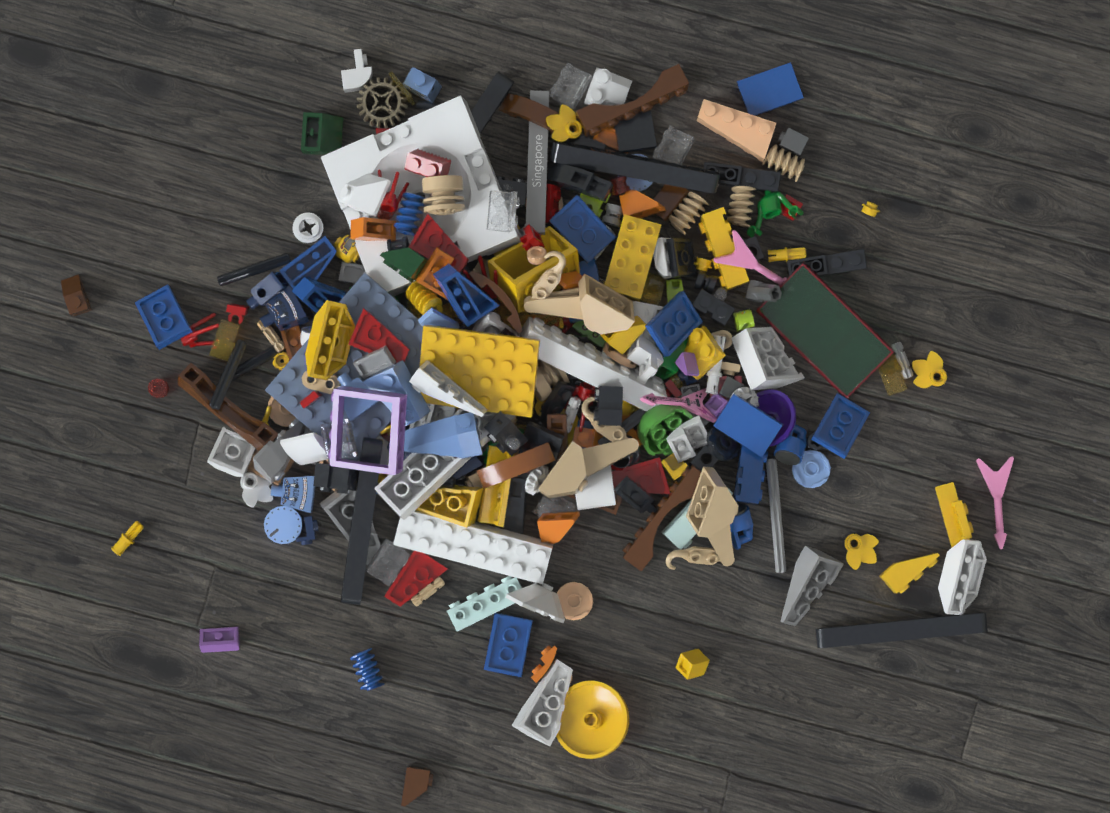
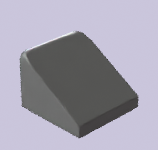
[719,376,744,399]

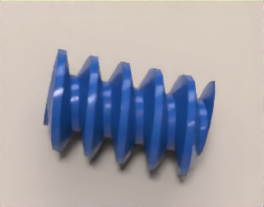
[394,193,425,236]
[350,648,385,691]

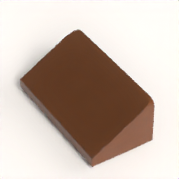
[653,184,690,221]

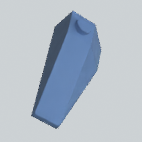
[404,412,483,459]

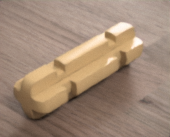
[257,320,285,353]
[411,577,445,606]

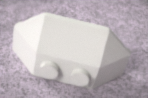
[938,539,987,615]

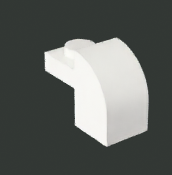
[341,49,373,93]
[627,335,664,382]

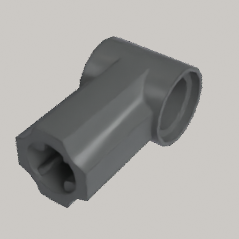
[745,280,782,303]

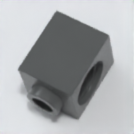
[778,128,809,158]

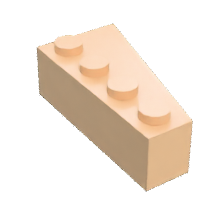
[697,99,776,162]

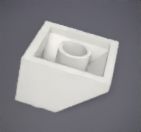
[338,173,391,217]

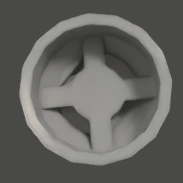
[602,203,623,227]

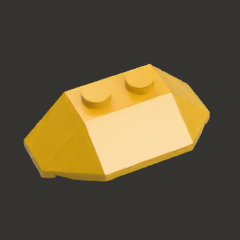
[305,300,355,380]

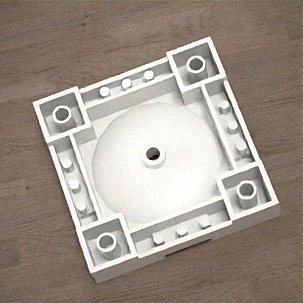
[321,95,521,297]

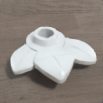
[240,472,273,508]

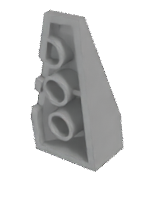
[319,491,384,567]
[781,546,843,626]

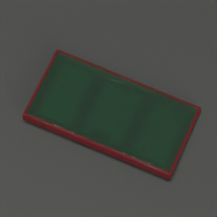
[756,262,895,398]

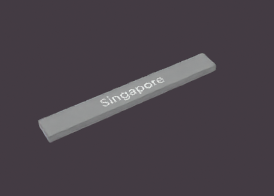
[526,90,549,235]

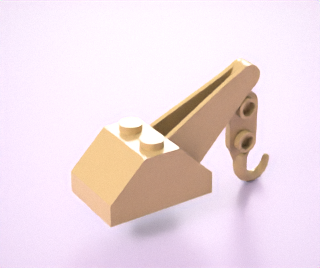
[524,251,635,334]
[539,397,639,498]
[666,466,738,570]

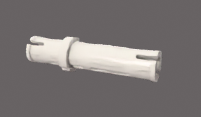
[705,336,726,395]

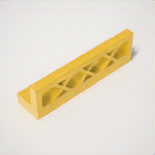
[478,445,515,527]

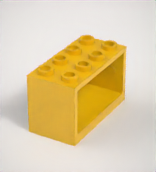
[604,214,661,302]
[488,226,580,313]

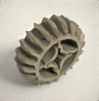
[357,77,408,129]

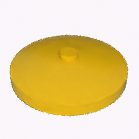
[556,681,629,759]

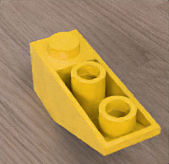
[879,553,940,594]

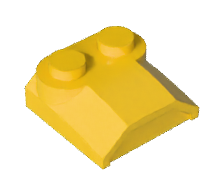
[684,326,726,380]

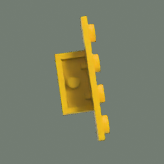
[935,482,974,548]

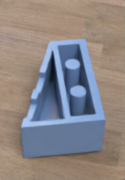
[363,360,430,426]

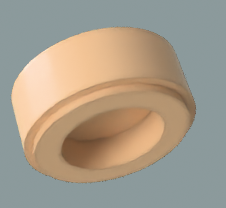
[527,246,547,265]

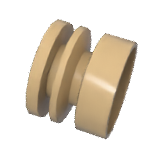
[422,175,465,215]
[535,359,570,402]

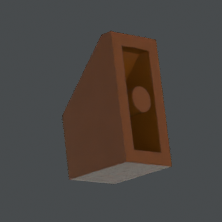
[61,274,92,317]
[401,766,434,807]

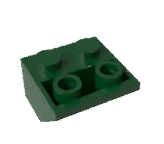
[301,112,344,155]
[380,247,428,283]

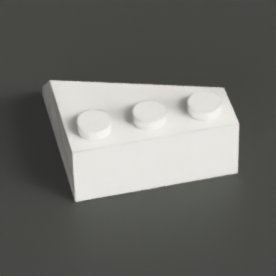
[731,327,805,390]

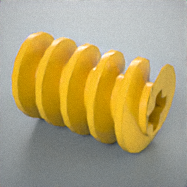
[405,281,443,315]

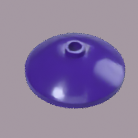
[756,389,796,446]

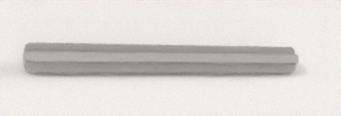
[766,459,786,573]

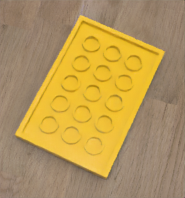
[420,325,540,418]

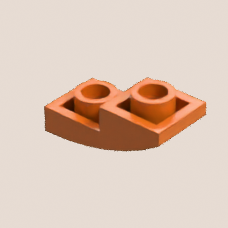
[531,645,557,683]

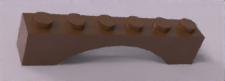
[576,64,689,137]
[178,363,278,451]
[622,464,702,572]

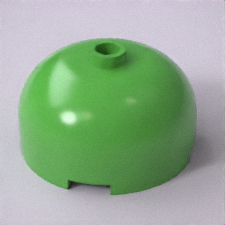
[637,404,694,456]

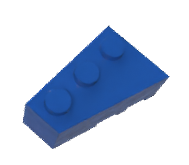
[279,236,337,302]
[433,264,500,327]
[292,277,347,314]
[733,444,768,504]

